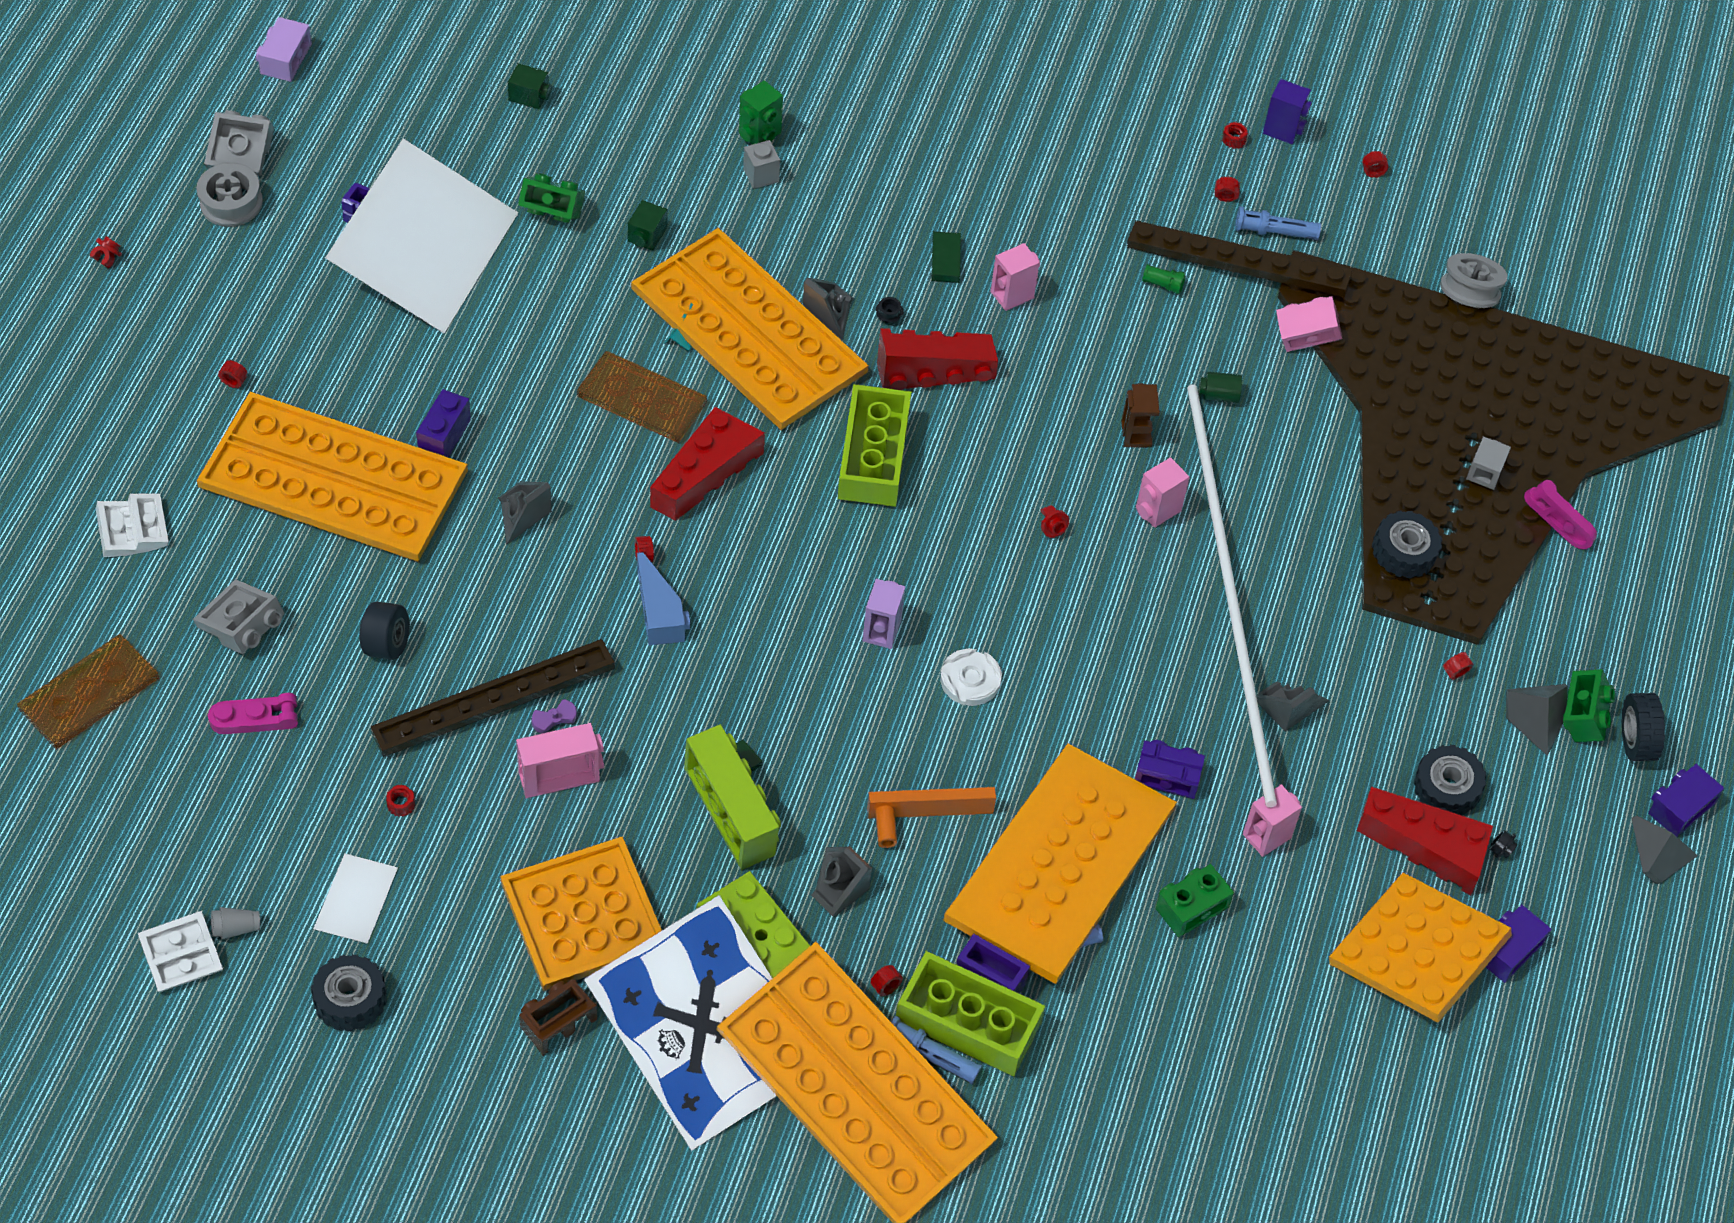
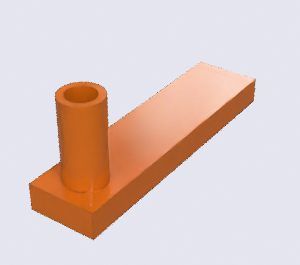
[867,787,996,848]

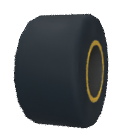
[359,601,410,660]

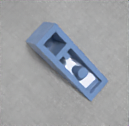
[637,552,690,646]

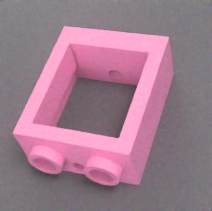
[516,723,604,798]

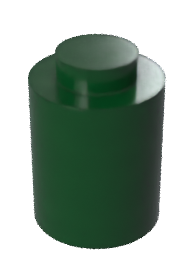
[1198,372,1242,403]

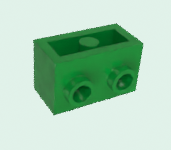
[739,80,783,145]
[518,173,586,223]
[1563,669,1615,742]
[1156,864,1234,938]

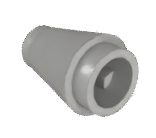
[211,907,260,940]

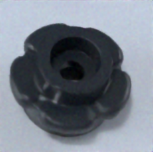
[875,297,904,323]
[1489,829,1518,858]

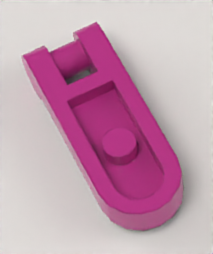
[1524,480,1597,549]
[208,693,298,734]

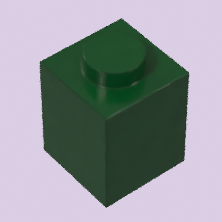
[508,63,552,110]
[628,200,668,251]

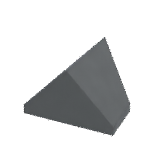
[803,277,854,341]
[498,481,552,545]
[1256,681,1330,732]
[1506,684,1568,756]
[1631,816,1698,884]
[811,846,872,917]

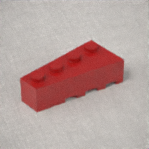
[877,328,998,390]
[650,407,765,521]
[1356,786,1493,896]

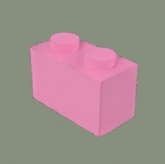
[990,243,1040,311]
[1276,296,1342,352]
[1136,457,1190,528]
[1243,784,1302,857]

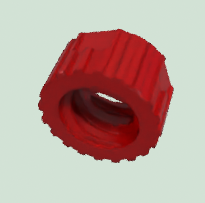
[1222,122,1248,149]
[1362,151,1389,178]
[1215,177,1240,202]
[218,360,248,388]
[634,536,654,562]
[1443,652,1474,680]
[386,785,415,817]
[871,965,903,997]

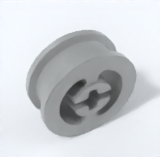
[196,163,263,227]
[1440,253,1508,308]

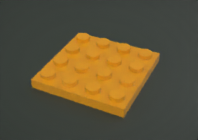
[500,836,662,991]
[1329,873,1512,1023]

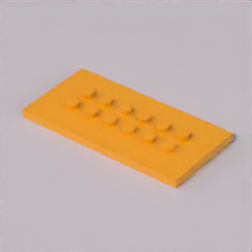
[631,228,869,430]
[197,392,468,562]
[943,743,1177,984]
[716,942,998,1223]

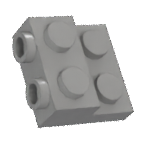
[204,110,274,176]
[193,579,285,654]

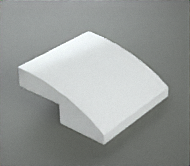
[96,494,169,557]
[138,911,223,993]

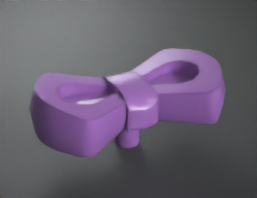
[531,699,577,734]

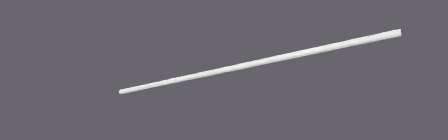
[1187,384,1277,808]

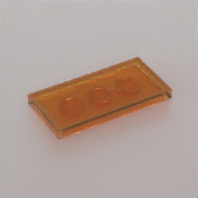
[577,350,707,443]
[17,634,159,750]

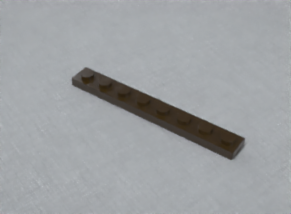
[1127,220,1353,297]
[370,639,615,757]

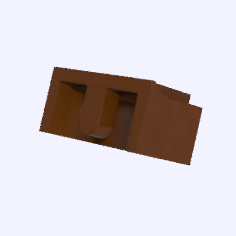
[1121,383,1160,448]
[519,979,597,1056]

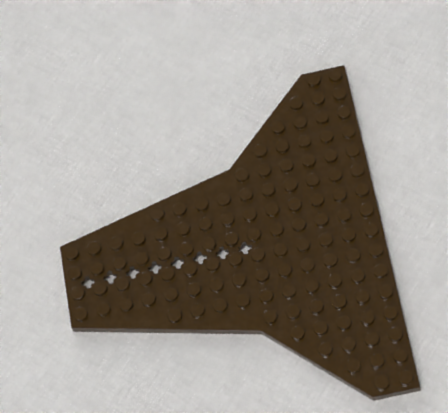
[1277,250,1730,645]

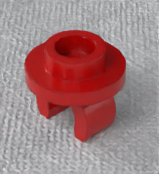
[90,236,122,268]
[1041,505,1069,538]

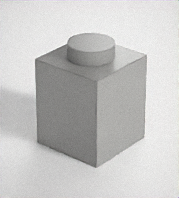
[743,140,780,189]
[1466,437,1511,490]

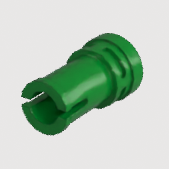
[1142,264,1186,295]

